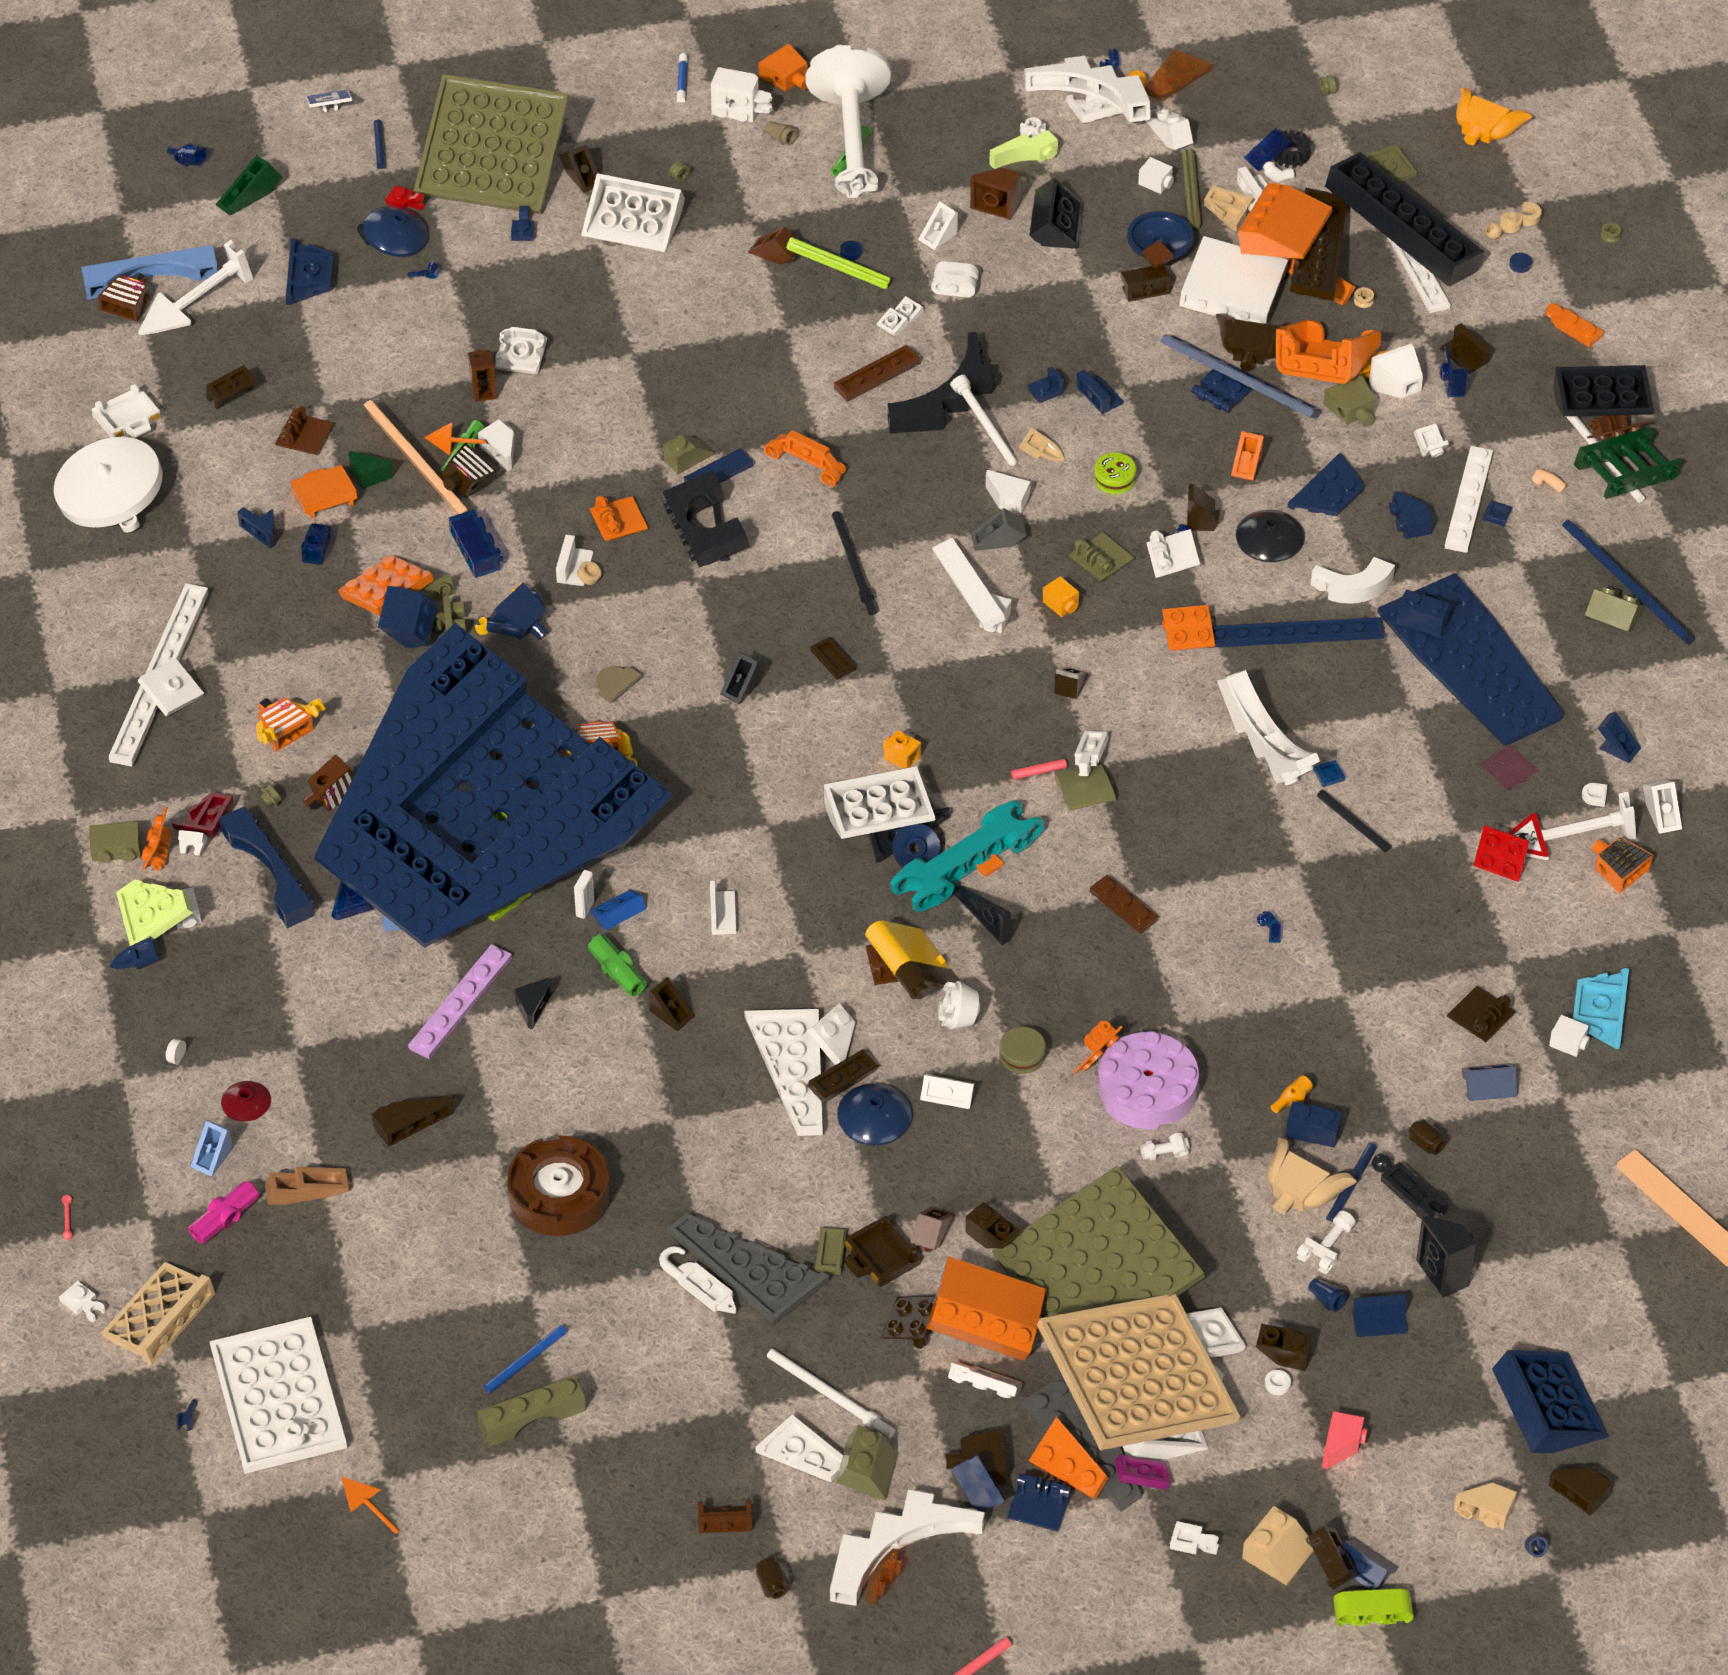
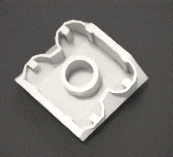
[494,327,547,374]

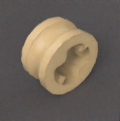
[1354,287,1374,308]

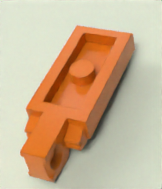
[1545,302,1604,348]

